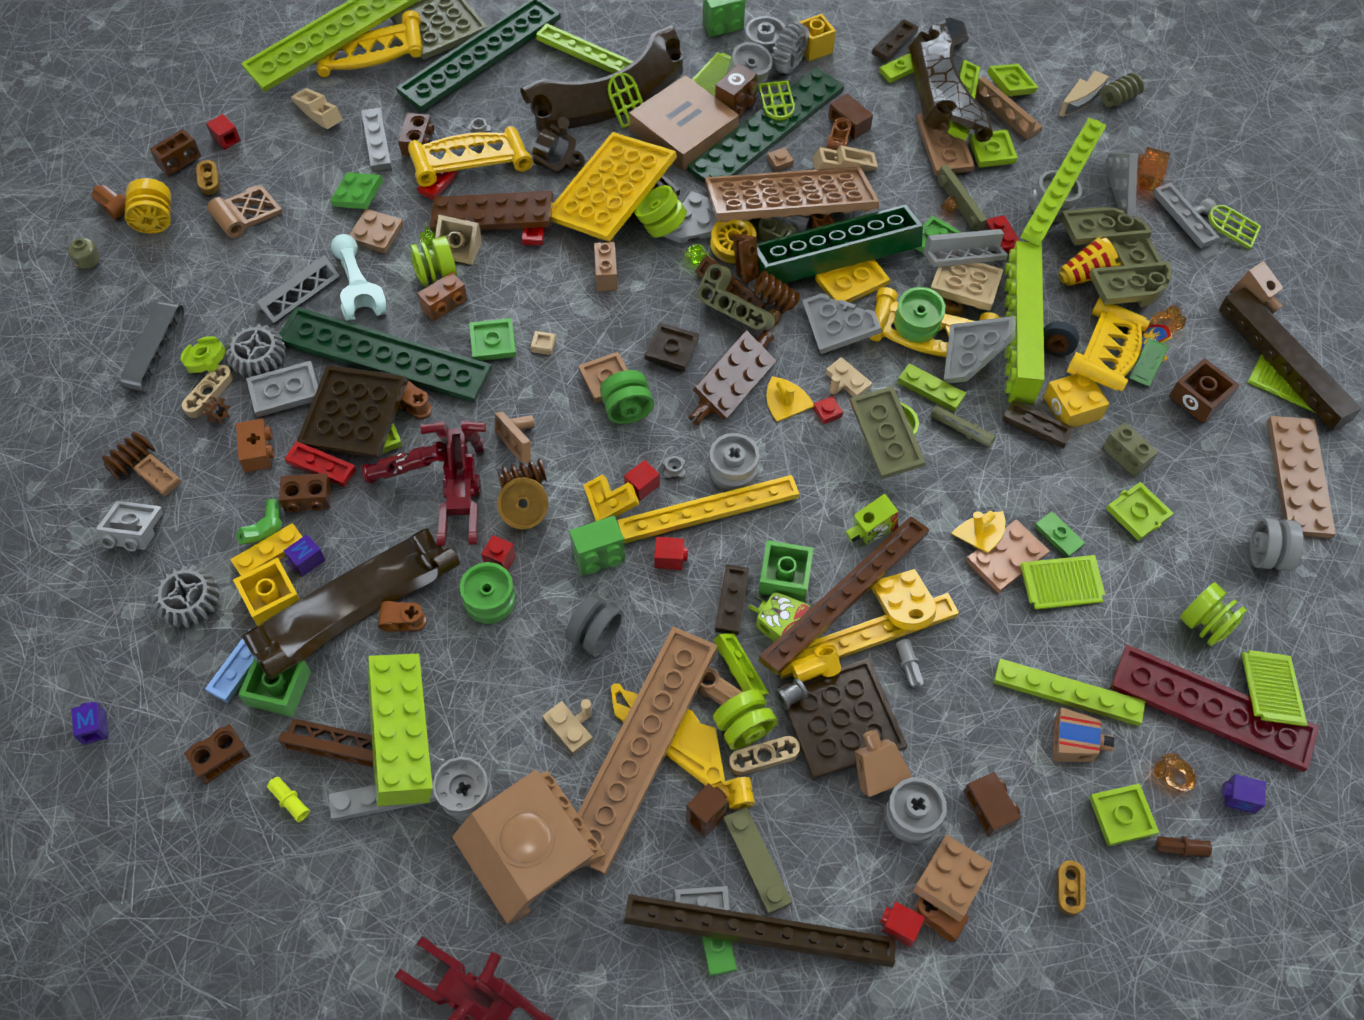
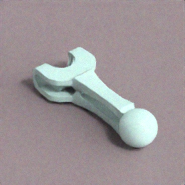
[331,234,387,321]

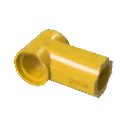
[790,644,841,682]

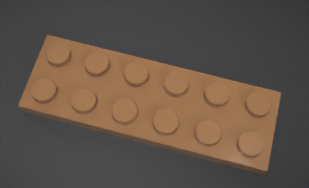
[1267,416,1336,538]

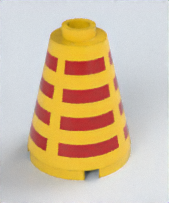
[1058,236,1121,286]

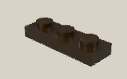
[872,19,919,62]
[1002,400,1074,449]
[715,564,749,635]

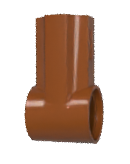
[91,184,126,220]

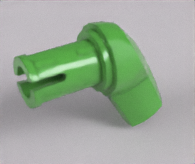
[236,499,283,544]

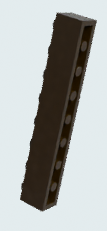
[1219,287,1361,431]

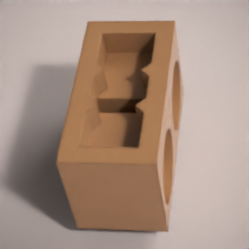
[594,242,618,291]

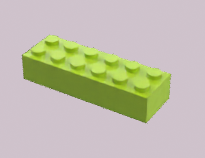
[367,654,433,807]

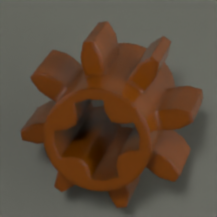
[201,396,231,424]

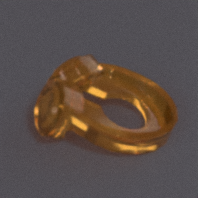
[1150,305,1186,333]
[1154,753,1196,792]

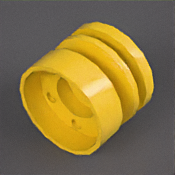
[125,178,171,234]

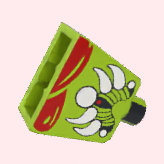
[845,494,898,545]
[749,592,810,642]

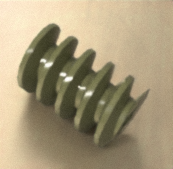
[1101,72,1145,107]

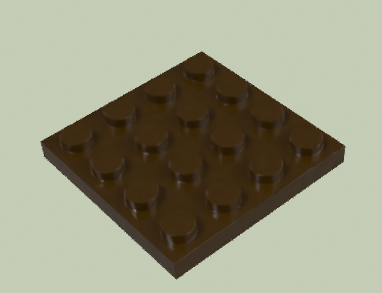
[297,365,409,459]
[777,658,908,780]

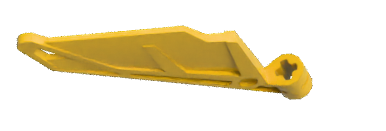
[611,683,755,810]

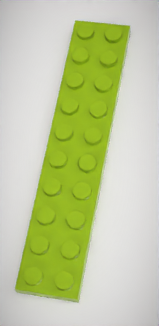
[241,0,419,93]

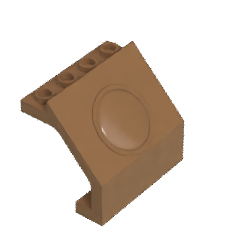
[452,769,605,924]

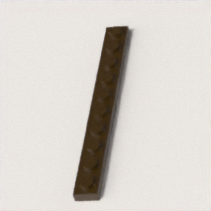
[624,894,895,968]

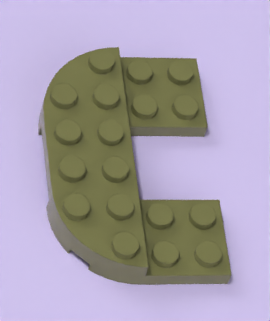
[1060,207,1172,307]

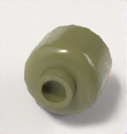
[68,238,100,269]

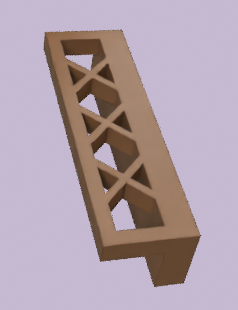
[975,76,1042,140]

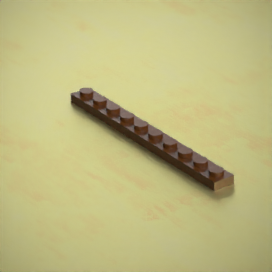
[759,516,929,676]

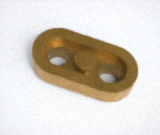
[196,160,220,195]
[1056,860,1086,916]

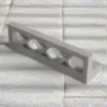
[923,229,1008,267]
[253,255,340,323]

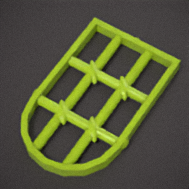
[607,73,643,128]
[758,81,795,120]
[1208,205,1261,250]

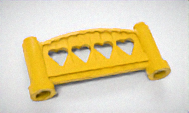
[316,10,423,77]
[408,126,533,187]
[869,287,1000,366]
[1066,296,1150,391]

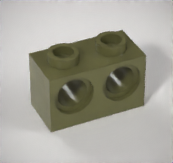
[1102,422,1158,477]

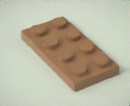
[916,113,974,176]

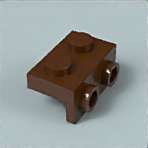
[733,233,760,283]

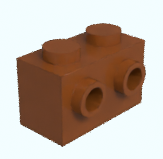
[417,272,467,322]

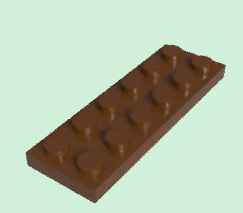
[429,190,554,233]

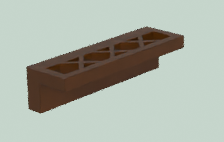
[278,719,374,768]

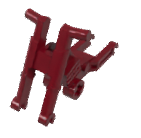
[420,421,486,546]
[394,936,554,1020]

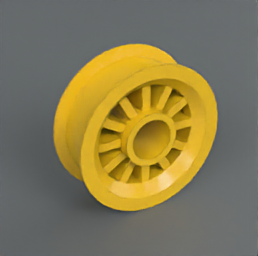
[710,219,756,264]

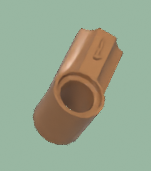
[698,668,742,705]

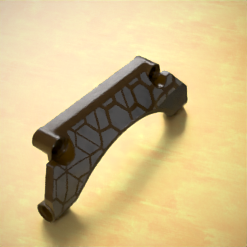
[908,17,993,142]

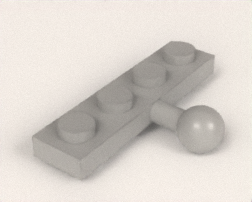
[1152,182,1219,249]

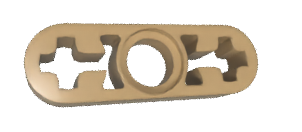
[182,365,233,418]
[729,736,800,776]

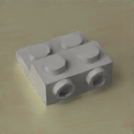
[96,501,163,551]

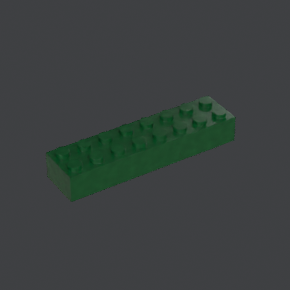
[757,204,923,283]

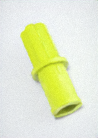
[267,777,310,822]

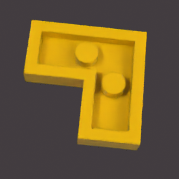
[583,474,639,521]

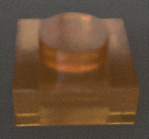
[943,298,963,316]

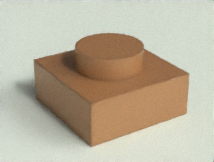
[767,147,794,172]

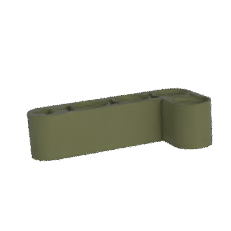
[697,264,775,331]

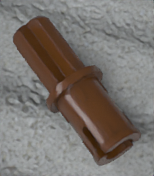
[1156,836,1212,858]

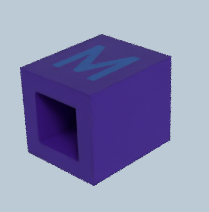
[283,534,325,577]
[71,702,108,745]
[1222,774,1266,814]

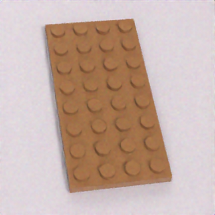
[705,166,879,222]

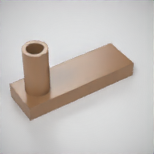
[495,412,535,463]

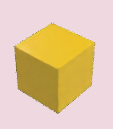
[799,14,836,61]

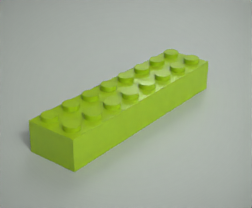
[1004,241,1044,405]

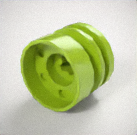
[410,236,458,288]
[1179,582,1248,647]

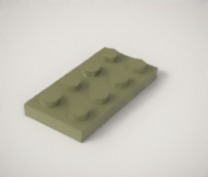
[850,386,925,479]

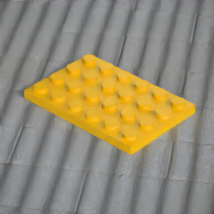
[551,132,677,242]

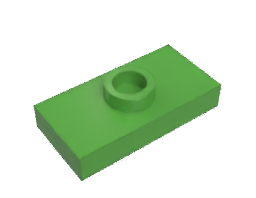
[1129,338,1169,386]
[1034,511,1085,558]
[702,937,737,977]

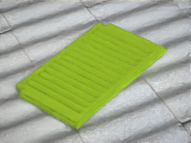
[692,52,732,97]
[1247,355,1315,413]
[1020,555,1105,610]
[1241,650,1307,727]

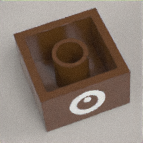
[715,63,758,119]
[1169,358,1240,424]

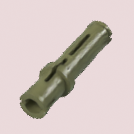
[931,405,996,448]

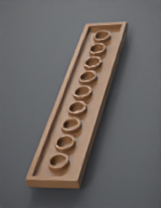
[578,627,718,875]

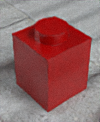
[206,114,241,150]
[624,460,660,501]
[481,535,516,571]
[654,537,688,570]
[880,901,925,947]

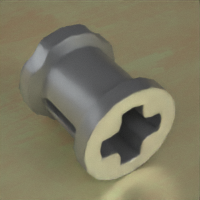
[775,678,808,710]

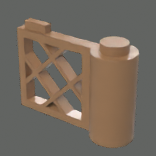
[207,185,282,238]

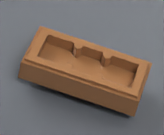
[133,453,182,497]

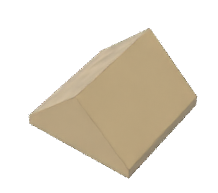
[435,215,482,264]

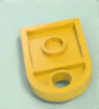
[871,569,936,630]

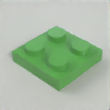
[330,172,383,209]
[469,318,516,361]

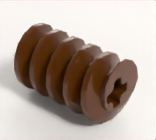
[754,271,800,314]
[102,432,155,481]
[497,458,547,490]

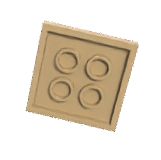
[930,255,1003,311]

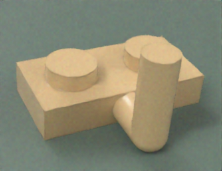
[825,357,872,397]
[542,699,593,756]

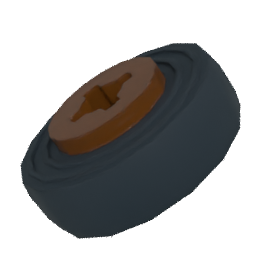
[1043,321,1079,356]

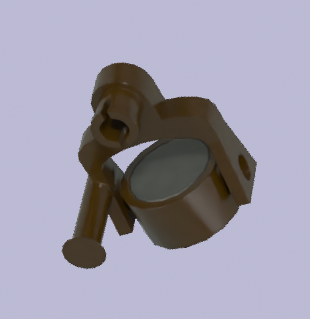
[532,117,585,174]

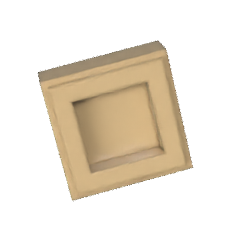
[530,331,556,355]

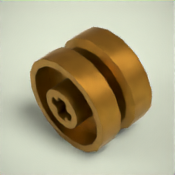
[497,477,549,529]

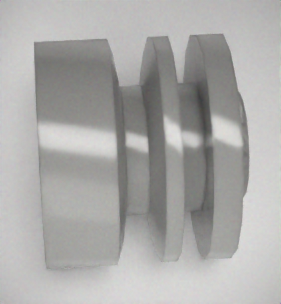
[432,757,493,821]

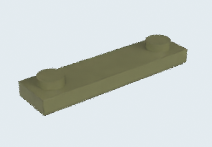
[938,164,987,231]
[723,807,792,915]

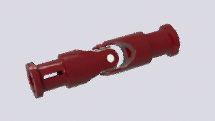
[362,441,448,484]

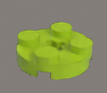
[181,336,226,373]

